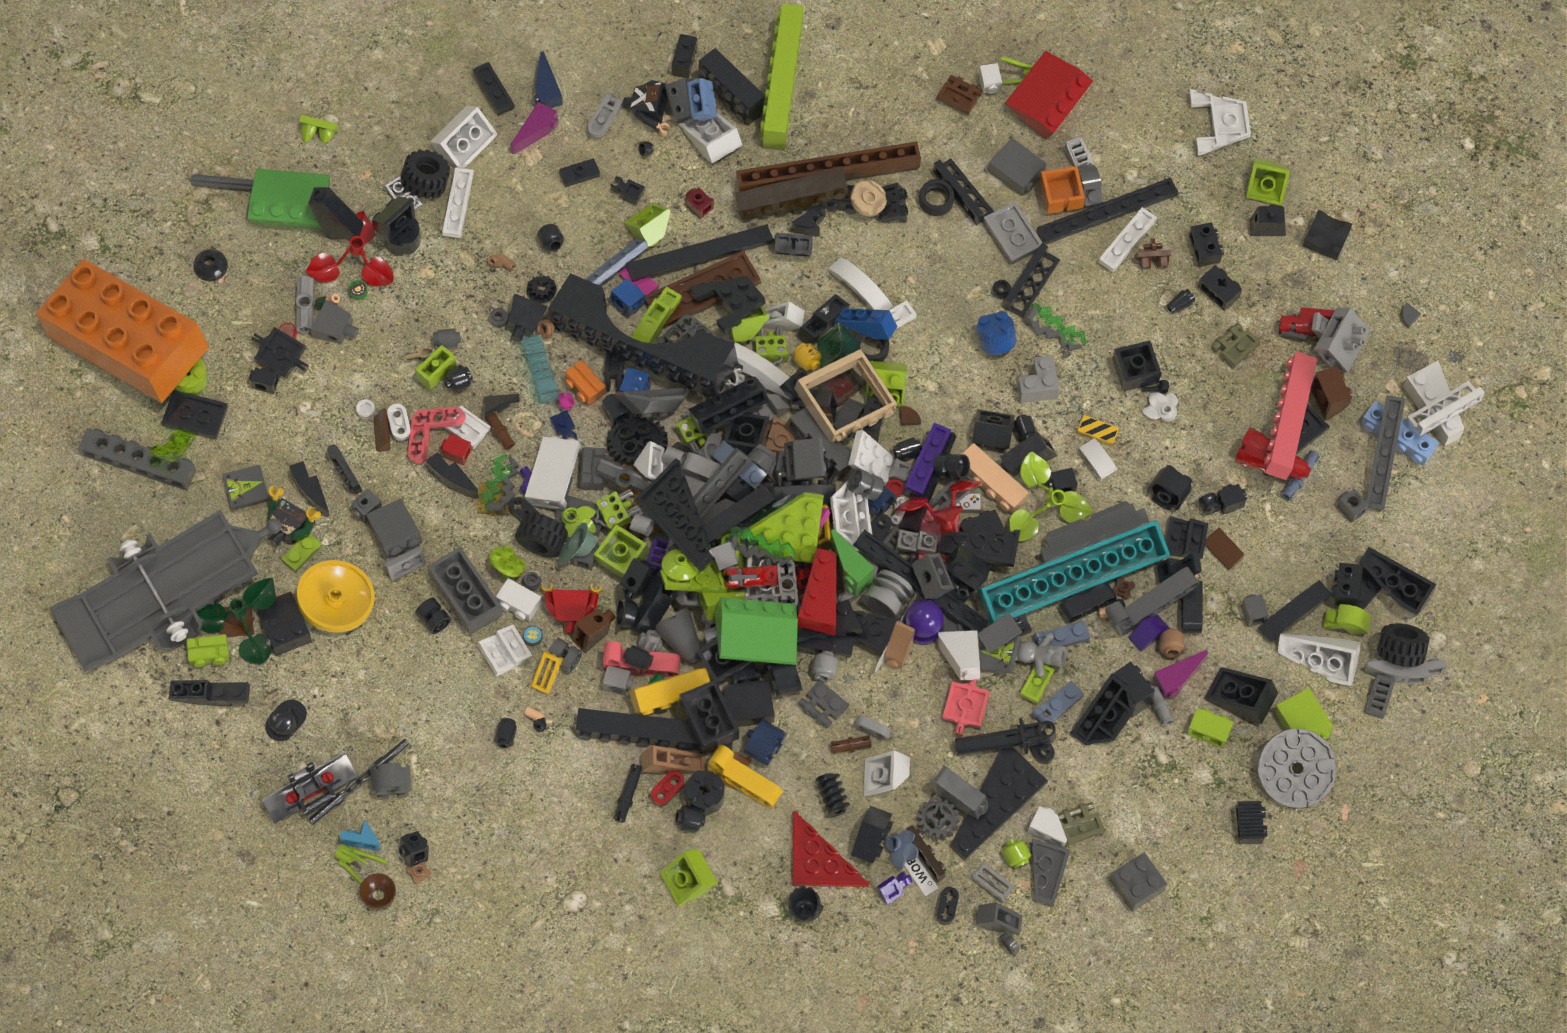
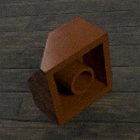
[1311,366,1352,421]

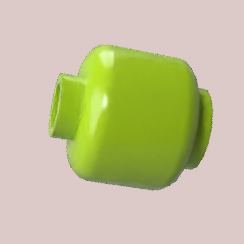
[1002,838,1031,869]

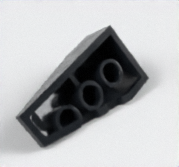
[1359,547,1436,616]

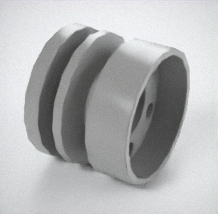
[862,570,914,618]

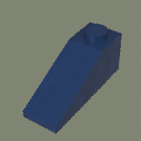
[533,51,563,108]

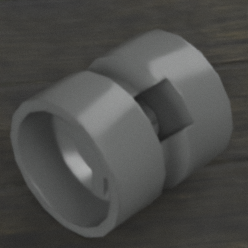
[847,468,884,501]
[547,637,582,673]

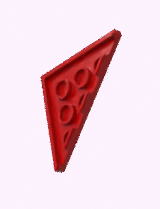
[792,811,869,887]

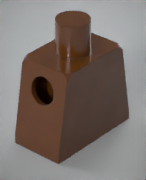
[572,609,616,653]

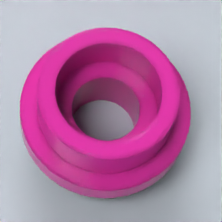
[558,392,575,411]

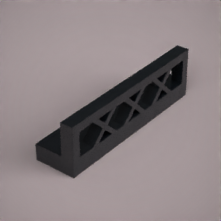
[933,158,994,226]
[1004,243,1060,318]

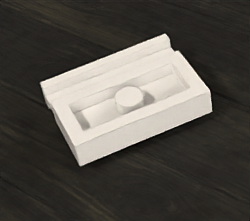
[444,406,491,449]

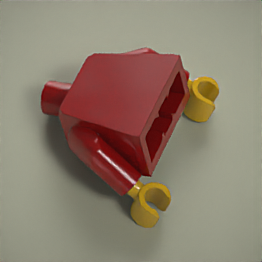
[541,583,602,633]

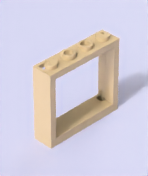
[794,349,897,444]

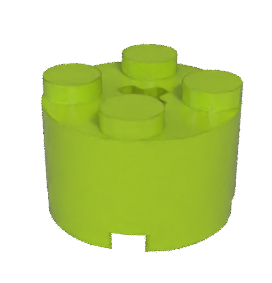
[174,358,208,396]

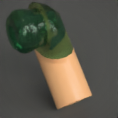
[314,294,340,310]

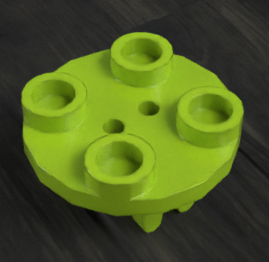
[489,545,526,581]

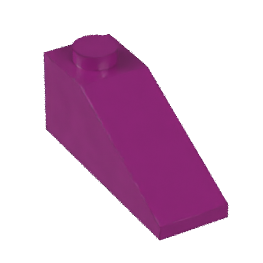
[510,102,559,154]
[1153,650,1208,698]

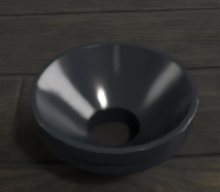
[194,249,228,282]

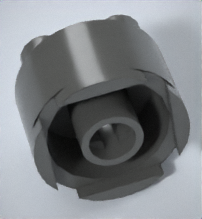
[370,763,412,799]

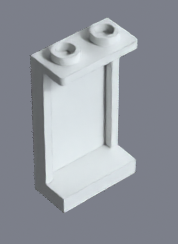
[525,436,583,510]

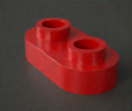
[651,771,684,806]

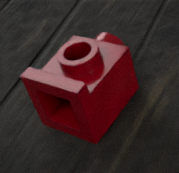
[685,187,714,219]

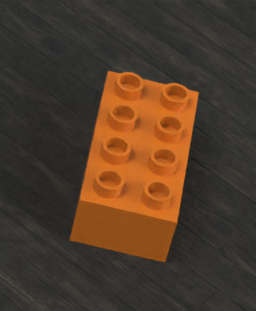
[35,258,209,403]

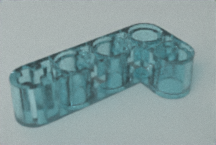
[522,334,559,404]

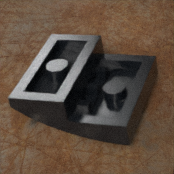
[1164,516,1209,559]

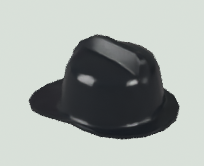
[615,585,640,632]
[265,700,307,741]

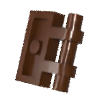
[937,75,983,116]

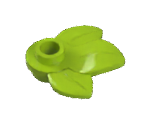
[562,506,596,538]

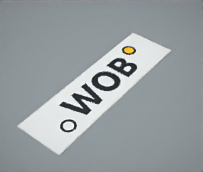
[905,858,938,896]

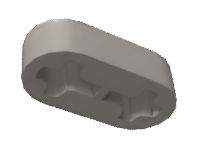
[853,715,891,741]

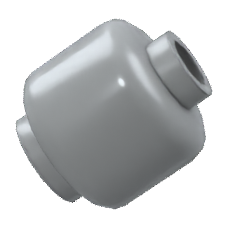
[811,651,838,682]

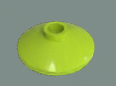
[662,549,699,581]

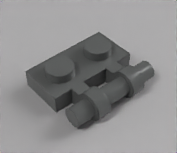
[798,680,849,728]

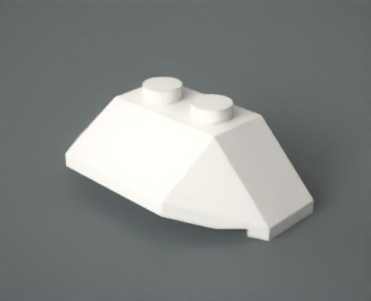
[830,480,872,551]

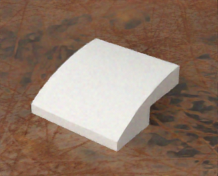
[477,625,532,676]

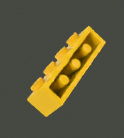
[629,668,710,715]

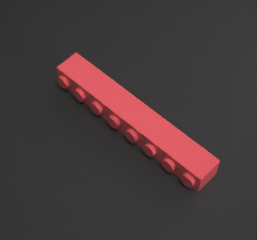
[1264,351,1317,480]

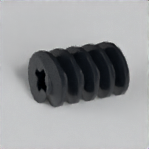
[815,773,850,817]

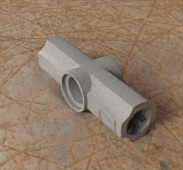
[296,276,314,334]

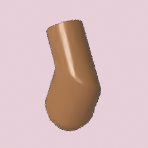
[487,254,516,271]

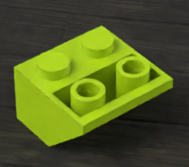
[865,361,907,407]

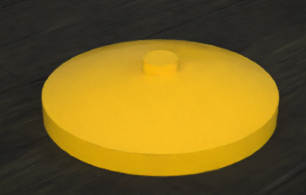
[296,560,375,633]

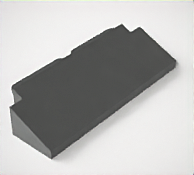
[1039,501,1149,563]

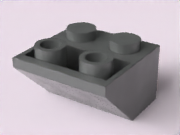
[784,438,826,481]

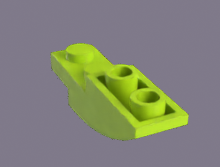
[631,287,682,344]

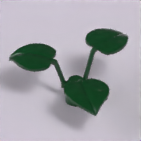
[196,578,276,665]

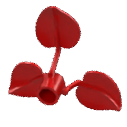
[306,211,394,287]
[895,480,981,533]

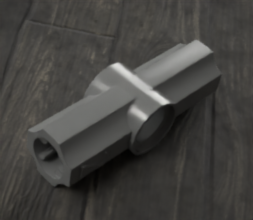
[596,457,653,493]

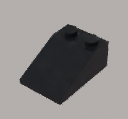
[256,591,312,656]
[1205,667,1278,724]

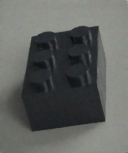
[679,680,739,754]

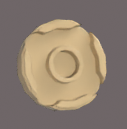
[850,180,887,217]

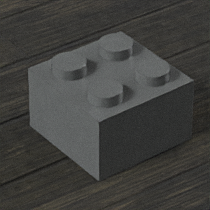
[1110,852,1167,912]

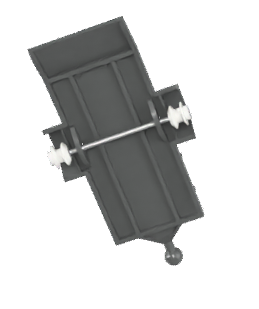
[50,510,282,672]

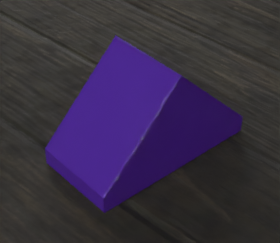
[1128,615,1170,652]

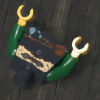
[267,486,321,547]

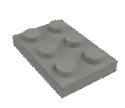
[983,201,1042,264]

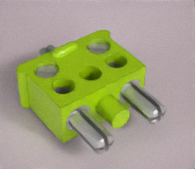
[755,327,789,365]
[675,410,714,455]
[594,489,641,530]

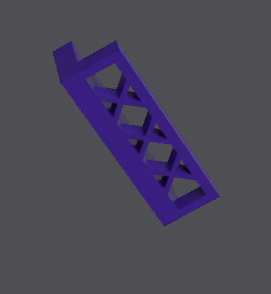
[903,423,951,497]

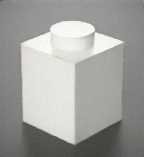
[979,63,1002,94]

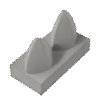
[384,547,427,581]

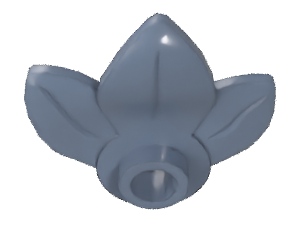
[885,830,918,870]

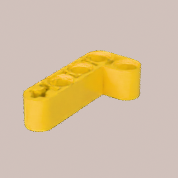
[707,745,783,808]

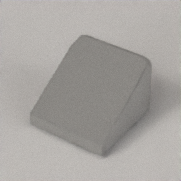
[888,459,912,483]

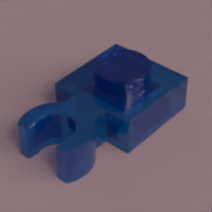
[550,410,577,440]

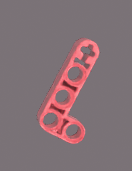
[603,641,681,678]

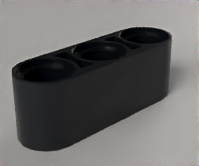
[1059,581,1117,623]
[1181,581,1203,634]

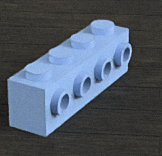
[1360,401,1439,466]

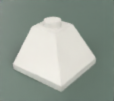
[864,751,910,797]

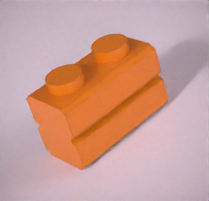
[564,360,606,406]

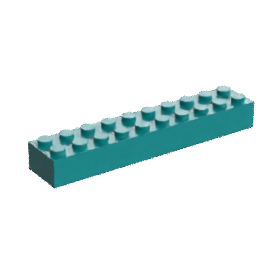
[977,520,1170,625]

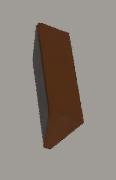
[373,408,391,452]
[1205,527,1244,570]

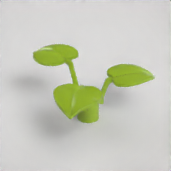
[1009,452,1093,542]

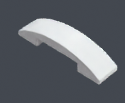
[828,257,893,310]

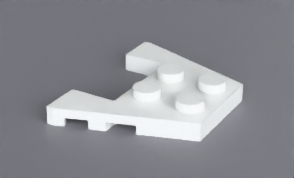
[1189,89,1251,156]

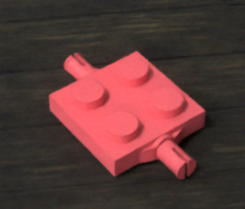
[942,679,990,737]

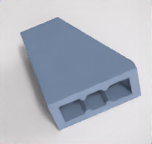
[711,441,767,489]

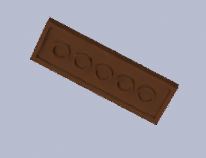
[645,250,761,329]

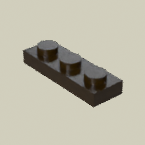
[906,825,946,883]

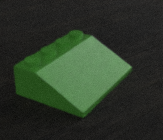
[248,169,330,229]
[714,597,798,665]

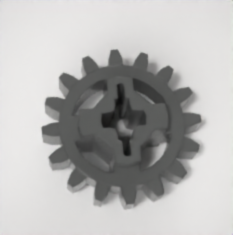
[916,797,960,841]

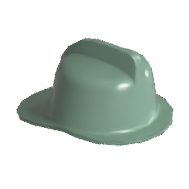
[559,523,598,563]

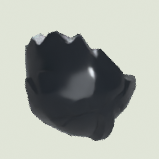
[788,886,824,922]

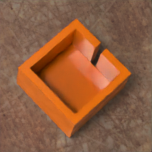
[1039,166,1085,214]

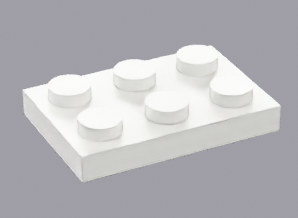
[848,430,893,487]

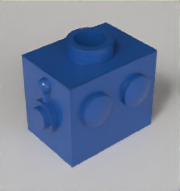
[610,279,645,317]
[619,367,651,392]

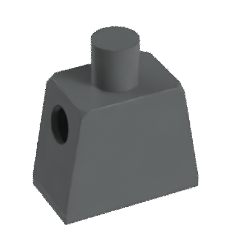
[311,300,359,344]

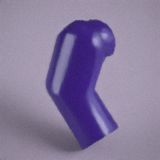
[520,466,532,494]

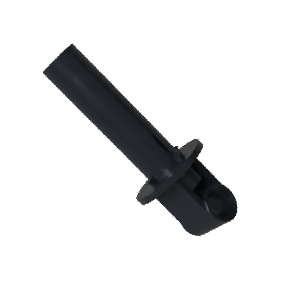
[955,717,1057,756]

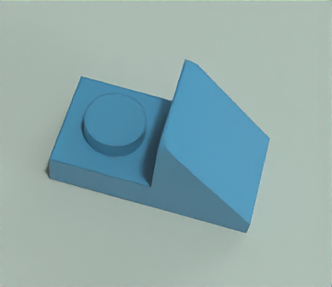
[340,820,381,852]

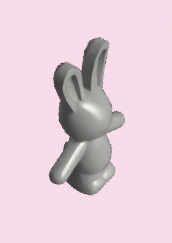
[1015,633,1067,677]

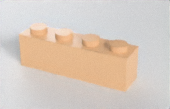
[963,443,1029,514]

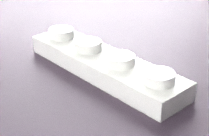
[442,167,474,238]
[1098,207,1157,272]

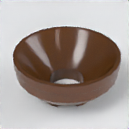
[359,873,396,910]

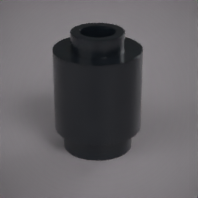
[1014,414,1037,442]
[893,437,922,461]
[623,645,654,670]
[494,718,517,749]

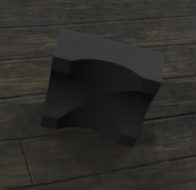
[1303,210,1352,260]

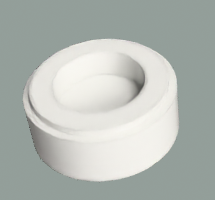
[356,399,375,419]

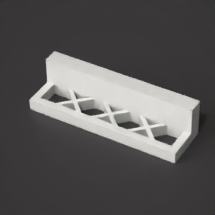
[1407,381,1485,436]

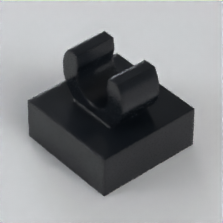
[1014,614,1032,637]

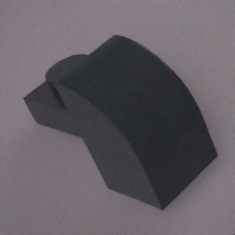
[1157,553,1202,583]

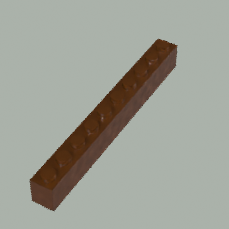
[736,141,921,192]

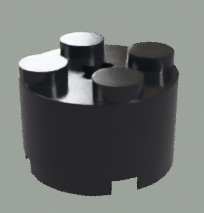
[383,219,421,256]
[1147,465,1192,511]
[766,662,803,697]
[685,770,725,816]

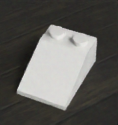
[679,113,742,163]

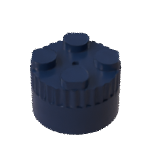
[744,719,787,766]

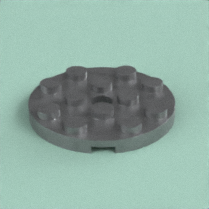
[1257,729,1337,808]

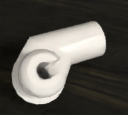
[891,497,906,525]

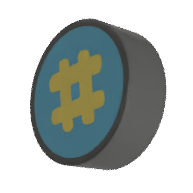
[523,626,543,646]

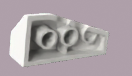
[1278,634,1361,686]

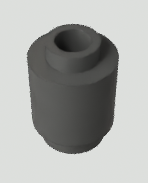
[433,328,461,348]

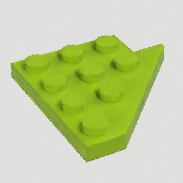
[743,492,824,563]

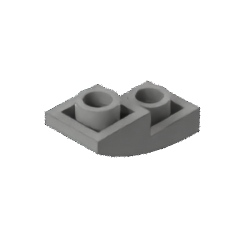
[384,176,422,210]
[896,530,939,554]

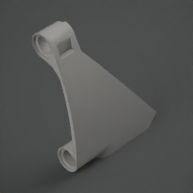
[630,446,720,536]

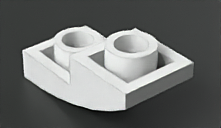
[1079,438,1117,480]

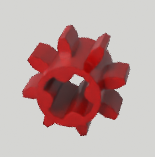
[795,567,810,590]

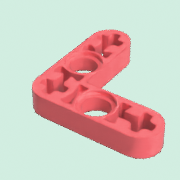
[408,407,466,464]

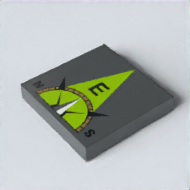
[223,465,270,510]
[979,636,1021,673]

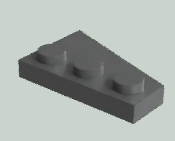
[1032,838,1070,907]

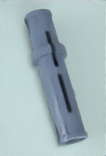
[1281,450,1320,501]

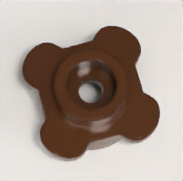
[1113,577,1135,598]

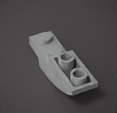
[1365,658,1447,684]

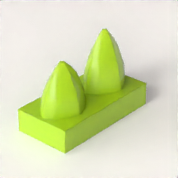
[299,115,340,144]

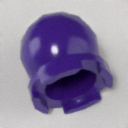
[904,599,944,645]

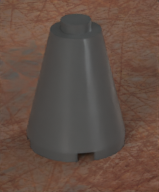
[655,608,701,664]

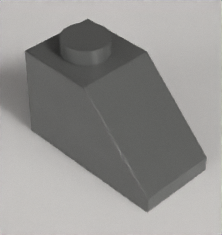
[976,903,1023,935]

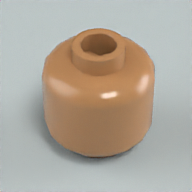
[1159,628,1185,658]

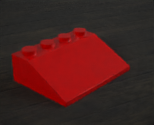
[1004,51,1093,139]

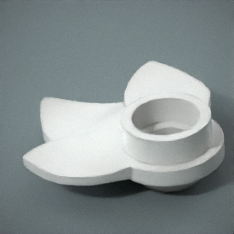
[1142,392,1178,422]

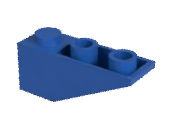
[835,308,898,340]

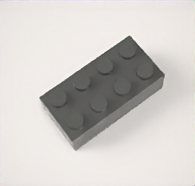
[427,547,503,635]

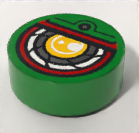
[348,280,368,300]

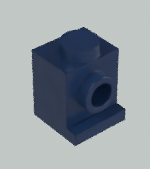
[868,486,896,516]

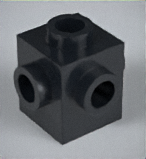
[398,831,429,867]

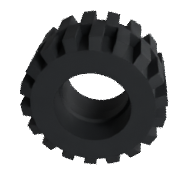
[401,149,450,199]
[515,513,568,557]
[1377,623,1430,667]

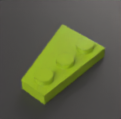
[660,560,727,593]

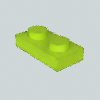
[281,534,322,573]
[1020,664,1055,704]

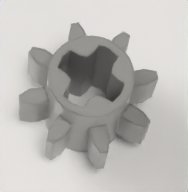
[638,630,663,652]

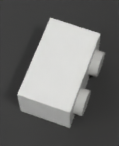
[496,578,542,622]

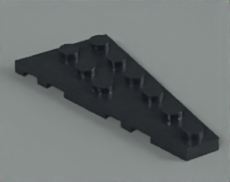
[636,458,714,571]
[951,747,1048,861]

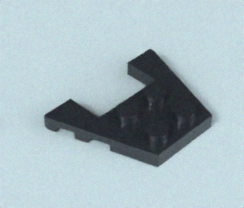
[689,276,765,335]

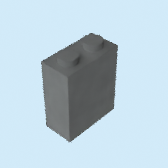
[988,138,1046,196]
[366,498,422,558]

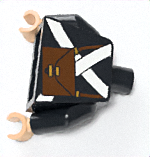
[623,80,670,137]

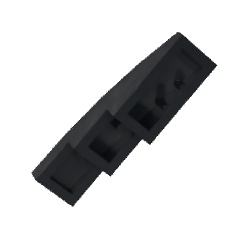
[1258,580,1332,643]
[797,634,855,658]

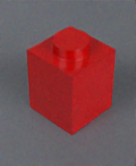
[441,434,472,466]

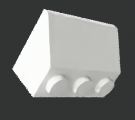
[430,106,498,168]

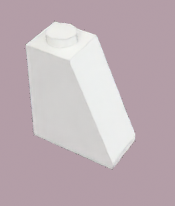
[938,631,980,680]

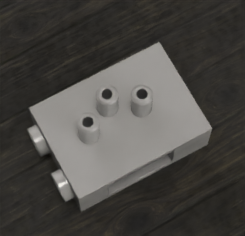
[1314,307,1370,372]

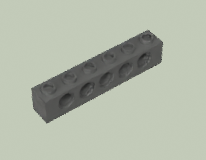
[78,428,196,491]

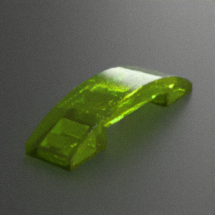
[148,430,196,462]

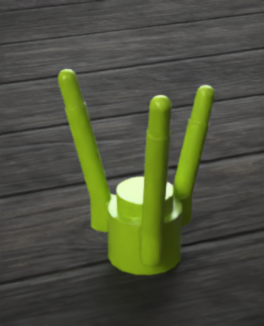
[1000,56,1033,85]
[335,844,387,884]

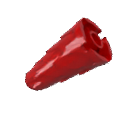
[1235,428,1312,480]

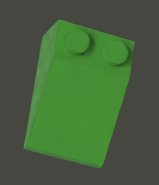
[830,529,874,597]

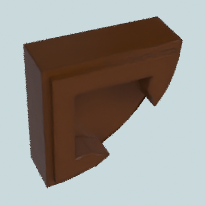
[900,406,921,426]

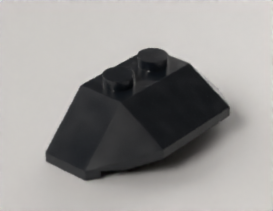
[1070,673,1136,745]

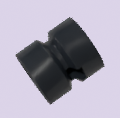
[934,453,970,479]
[415,597,451,634]

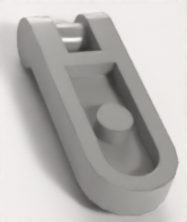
[588,92,624,138]

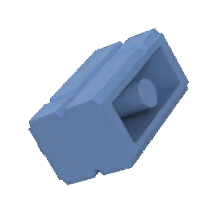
[687,78,717,121]

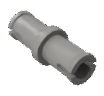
[1152,686,1174,726]

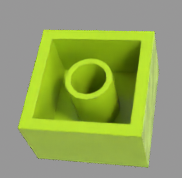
[593,525,650,579]

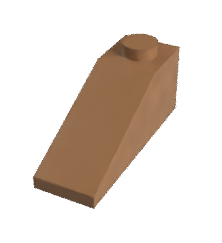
[884,621,915,670]
[642,745,705,774]

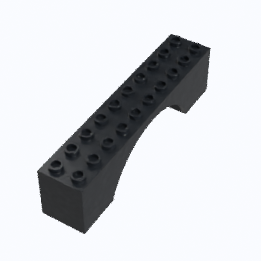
[548,273,738,398]

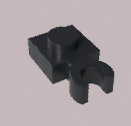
[610,176,645,205]

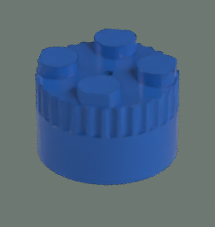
[977,311,1017,355]

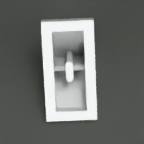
[634,441,664,480]

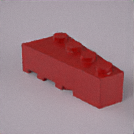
[797,548,836,636]

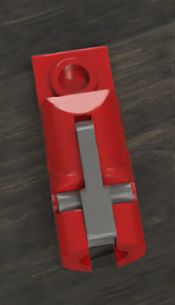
[1279,307,1335,340]
[723,565,778,588]

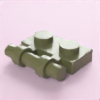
[1211,323,1261,368]
[1057,802,1105,845]

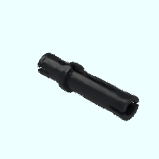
[613,764,642,823]

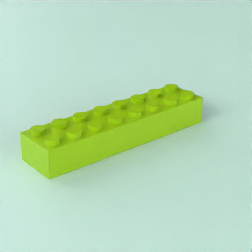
[760,3,804,151]

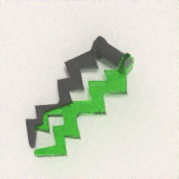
[1023,303,1086,351]
[480,454,519,514]
[730,526,796,565]

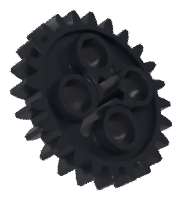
[606,414,668,469]

